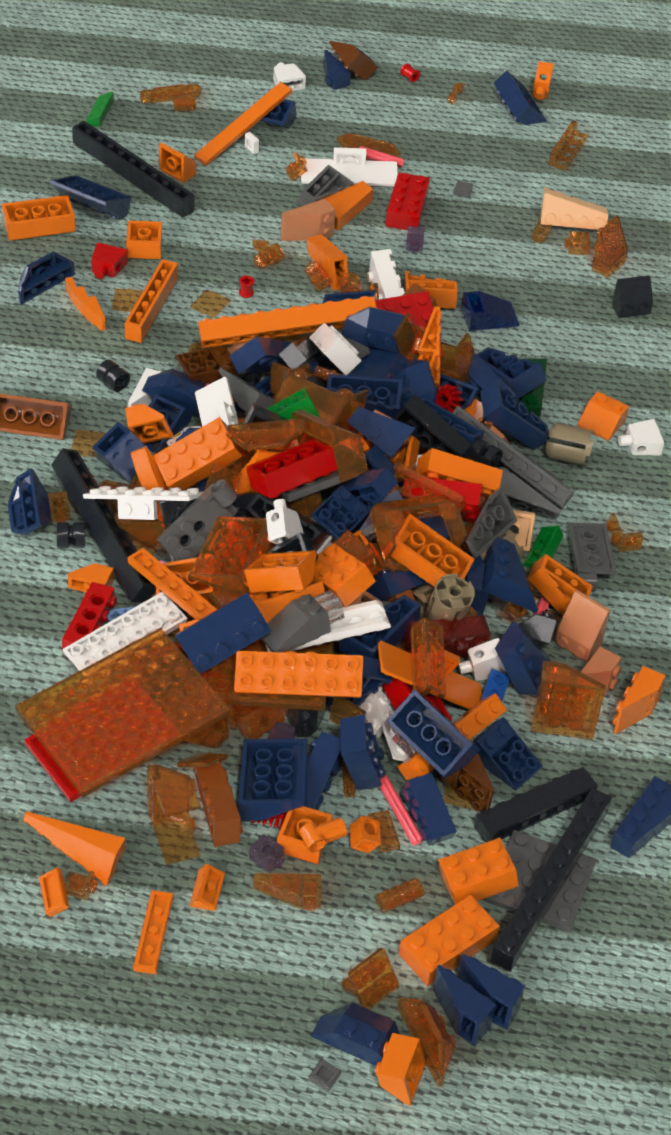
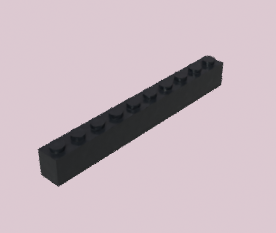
[72,121,195,217]
[51,448,156,603]
[490,788,612,972]

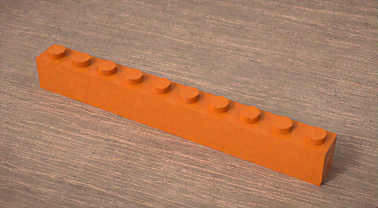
[198,296,377,348]

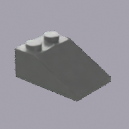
[260,594,331,652]

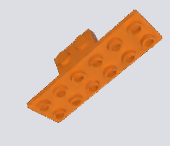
[378,641,483,709]
[234,651,363,698]

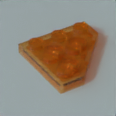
[337,133,400,161]

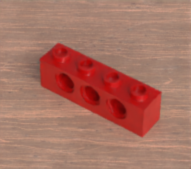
[62,582,117,649]

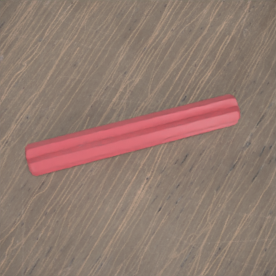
[379,775,423,846]

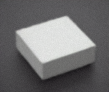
[245,132,259,154]

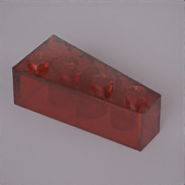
[404,615,492,657]

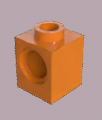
[349,815,381,853]

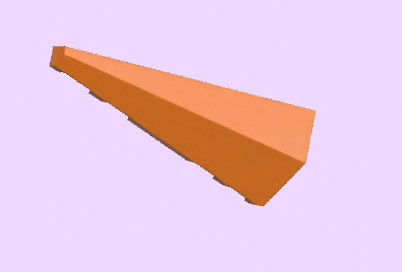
[418,307,441,388]
[23,811,126,886]

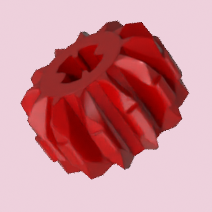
[436,384,463,413]

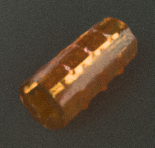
[376,878,424,913]

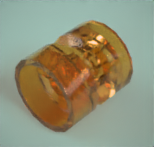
[338,272,363,293]

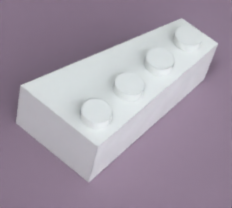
[367,249,405,300]
[309,323,362,375]

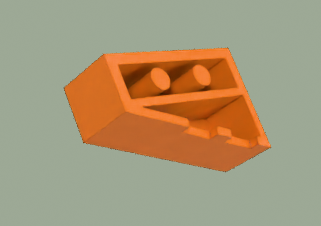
[404,271,458,309]
[528,554,593,617]

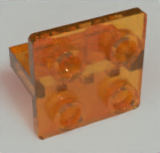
[341,948,399,1010]

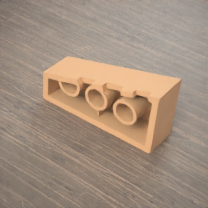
[540,187,608,230]

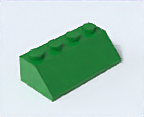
[239,387,319,453]

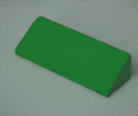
[86,92,114,127]
[523,526,564,569]

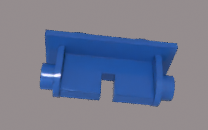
[481,668,510,702]

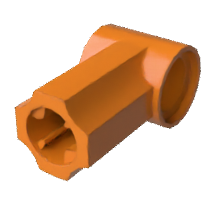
[299,817,347,852]

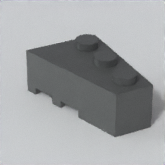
[297,164,354,206]

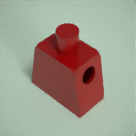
[91,242,128,279]

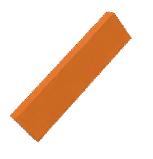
[133,890,174,975]

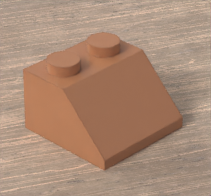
[575,647,622,699]

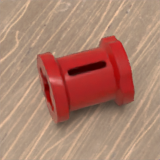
[400,63,420,83]
[239,276,255,298]

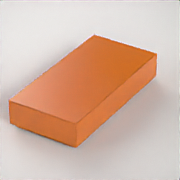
[39,867,69,917]

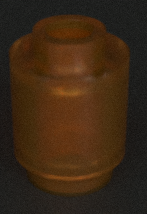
[173,94,196,111]

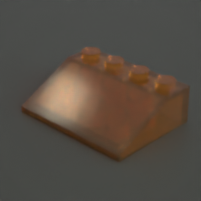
[188,516,274,595]
[531,661,606,740]

